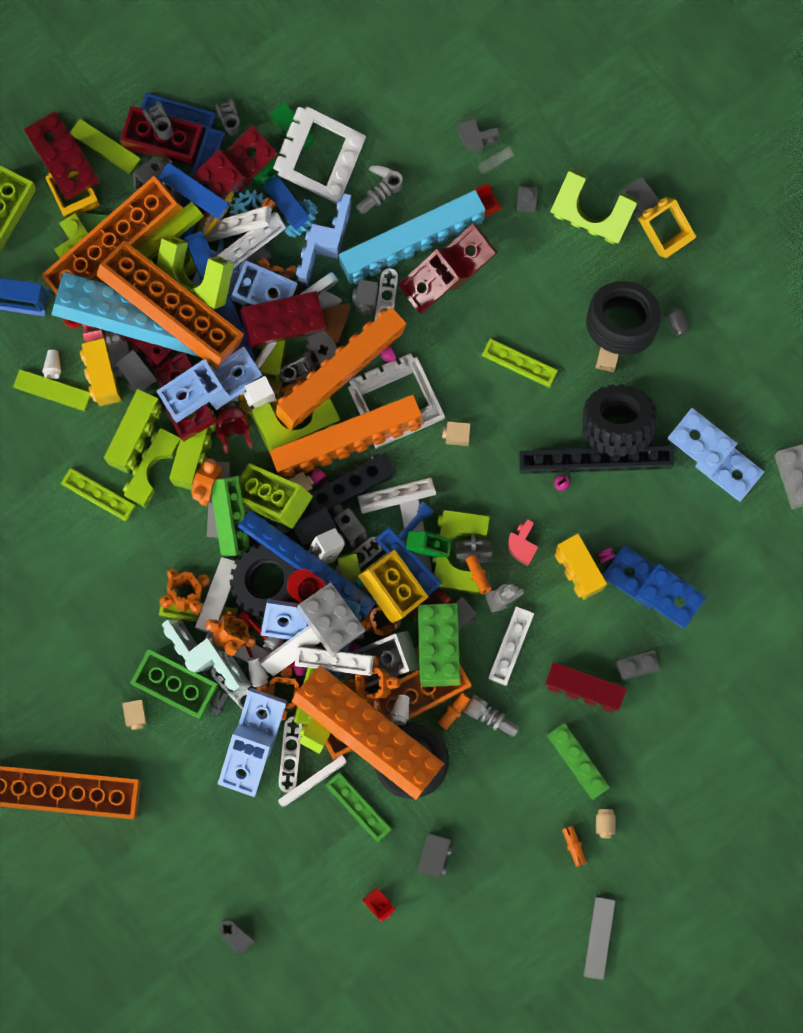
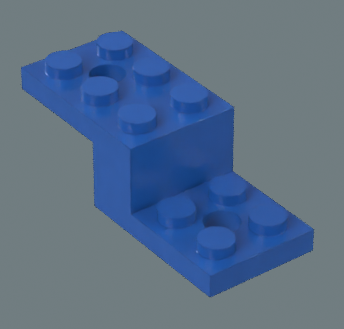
[603,545,707,629]

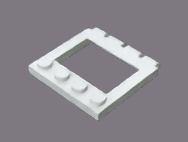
[273,107,366,204]
[348,353,445,449]

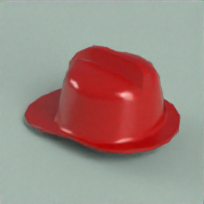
[287,569,326,603]

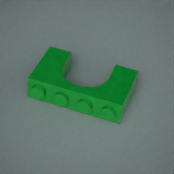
[228,102,314,187]

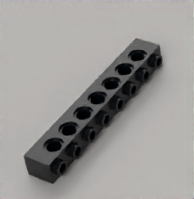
[518,446,674,474]
[257,453,396,545]

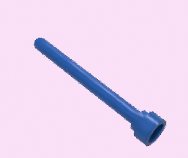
[378,502,434,559]

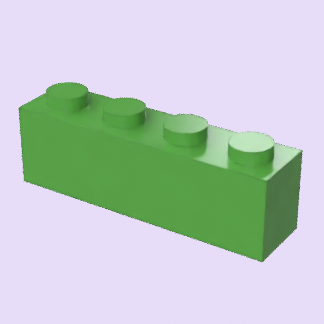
[211,476,250,556]
[547,723,610,800]

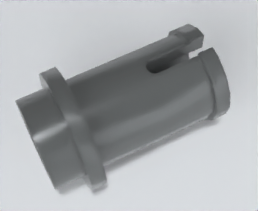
[208,690,228,716]

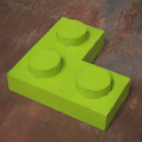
[54,213,88,258]

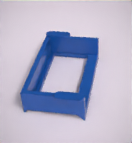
[0,278,52,316]

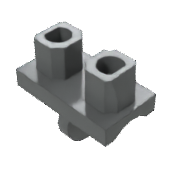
[456,534,491,564]

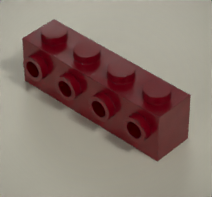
[116,334,173,368]
[544,662,627,714]

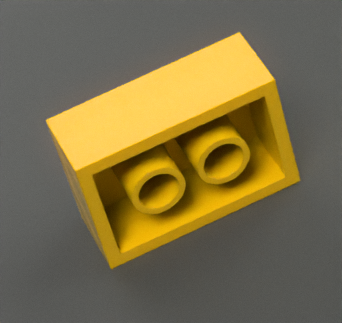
[80,338,122,406]
[554,534,607,600]
[358,549,428,623]

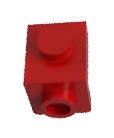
[473,183,501,217]
[362,887,396,922]

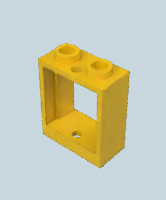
[45,171,100,219]
[638,197,696,258]

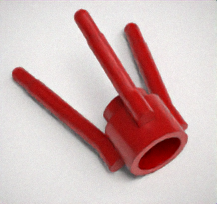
[237,611,268,658]

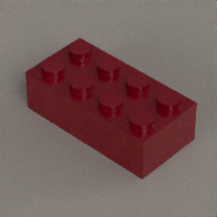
[120,106,204,167]
[240,291,326,348]

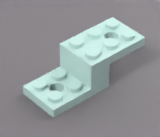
[162,620,252,691]

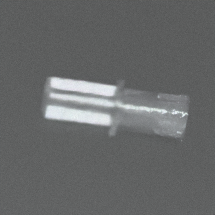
[478,146,514,174]

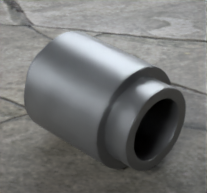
[665,307,690,337]

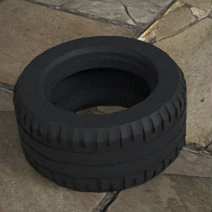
[586,281,662,355]
[375,723,449,799]

